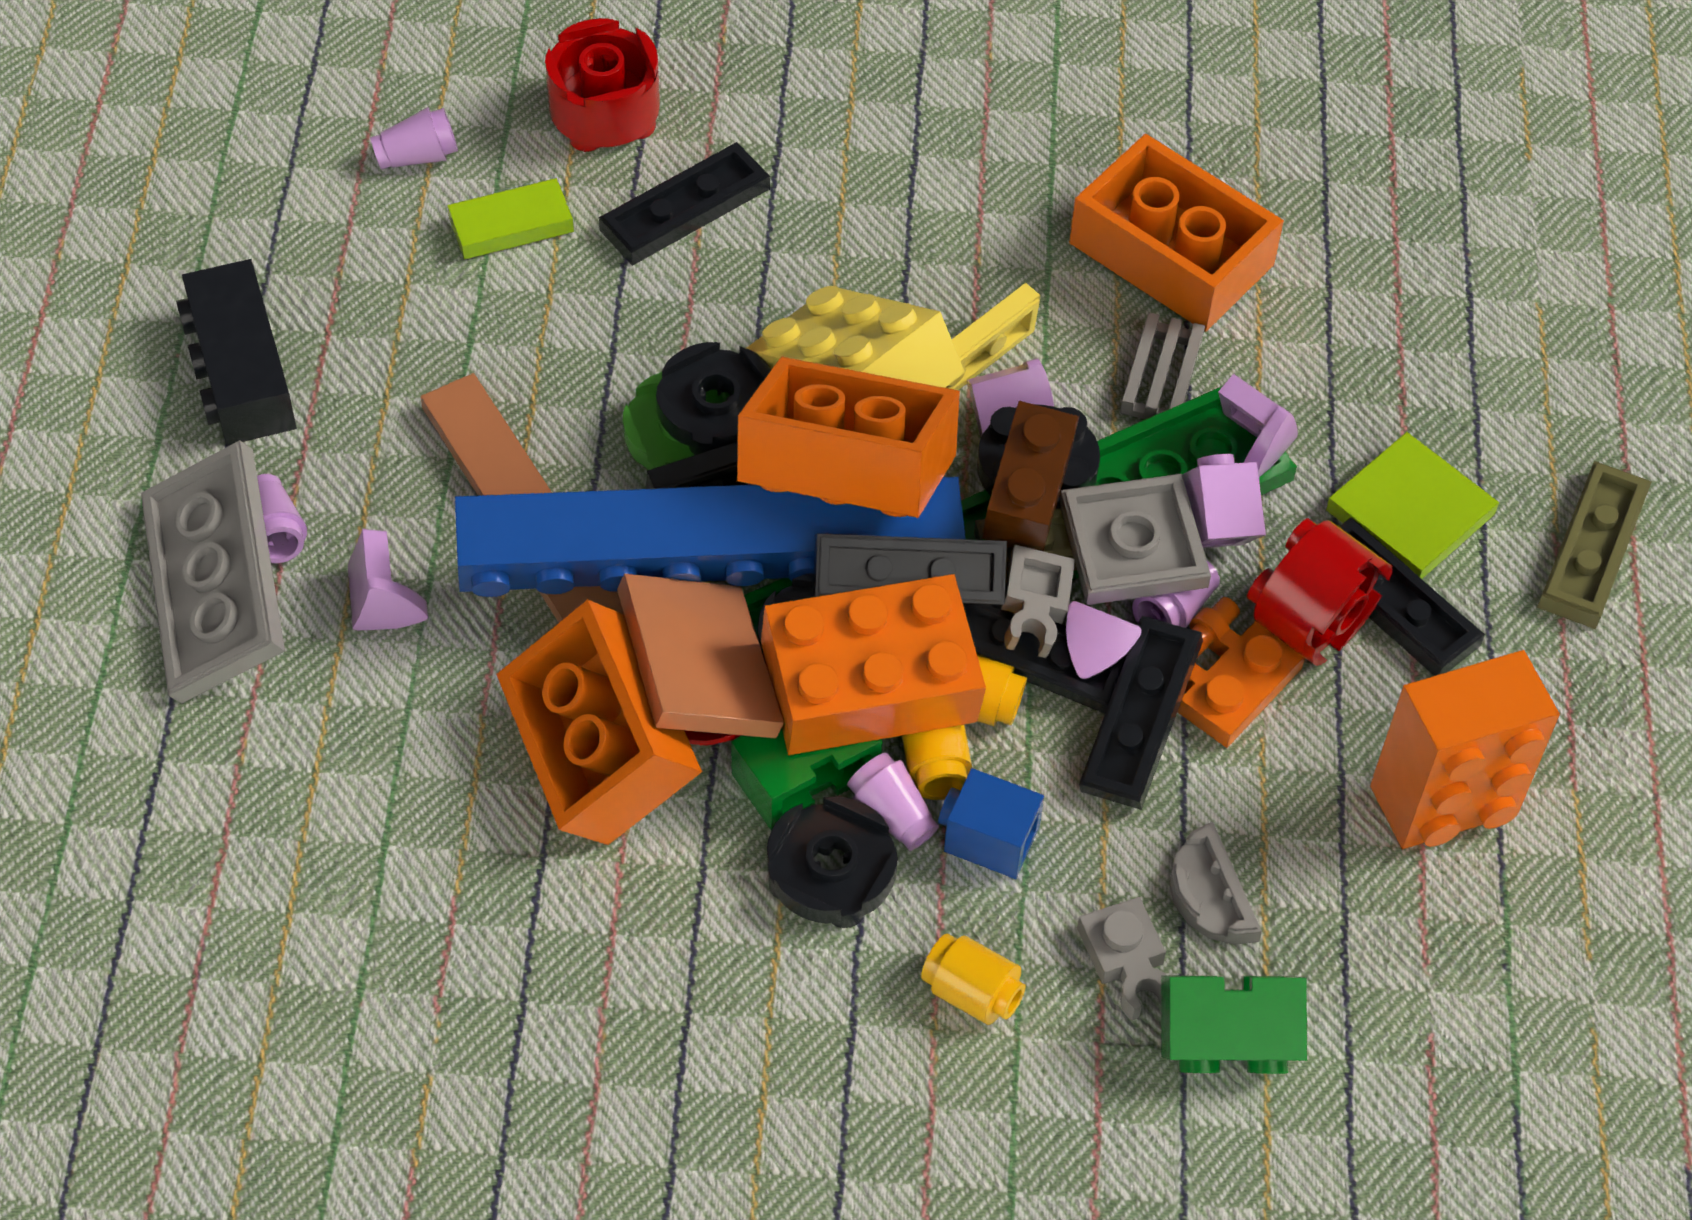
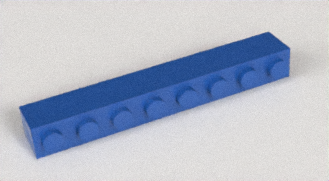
[455,477,965,597]

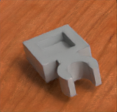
[1001,544,1075,658]
[1077,897,1166,1020]

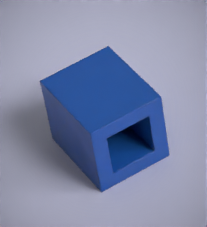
[938,768,1045,879]

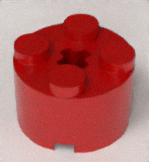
[545,18,660,152]
[1247,518,1392,666]

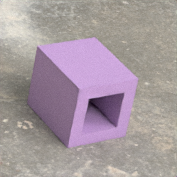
[1182,454,1266,548]

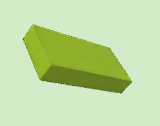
[447,178,574,260]

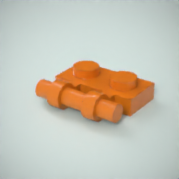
[1177,597,1305,748]

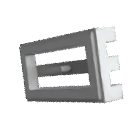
[1120,312,1205,419]

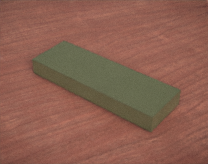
[1537,461,1652,629]

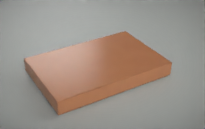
[617,573,784,738]

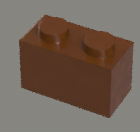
[982,401,1079,551]

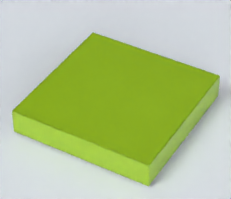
[1326,432,1499,579]

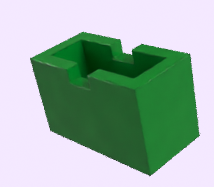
[731,728,882,831]
[1161,975,1307,1074]

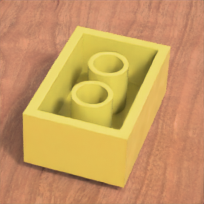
[746,286,965,388]

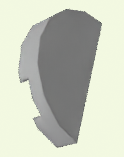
[1169,821,1262,945]

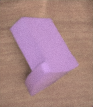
[967,358,1054,436]
[1218,374,1298,477]
[347,529,428,631]
[1066,601,1142,679]

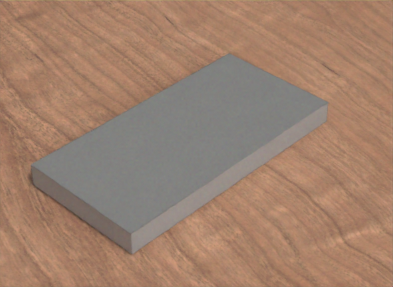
[141,440,285,704]

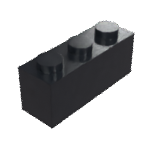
[176,259,297,446]

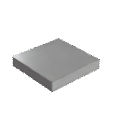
[1059,474,1211,605]

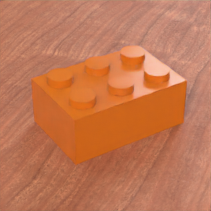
[1069,133,1284,332]
[737,357,960,518]
[761,574,986,756]
[496,599,702,845]
[1370,650,1560,850]

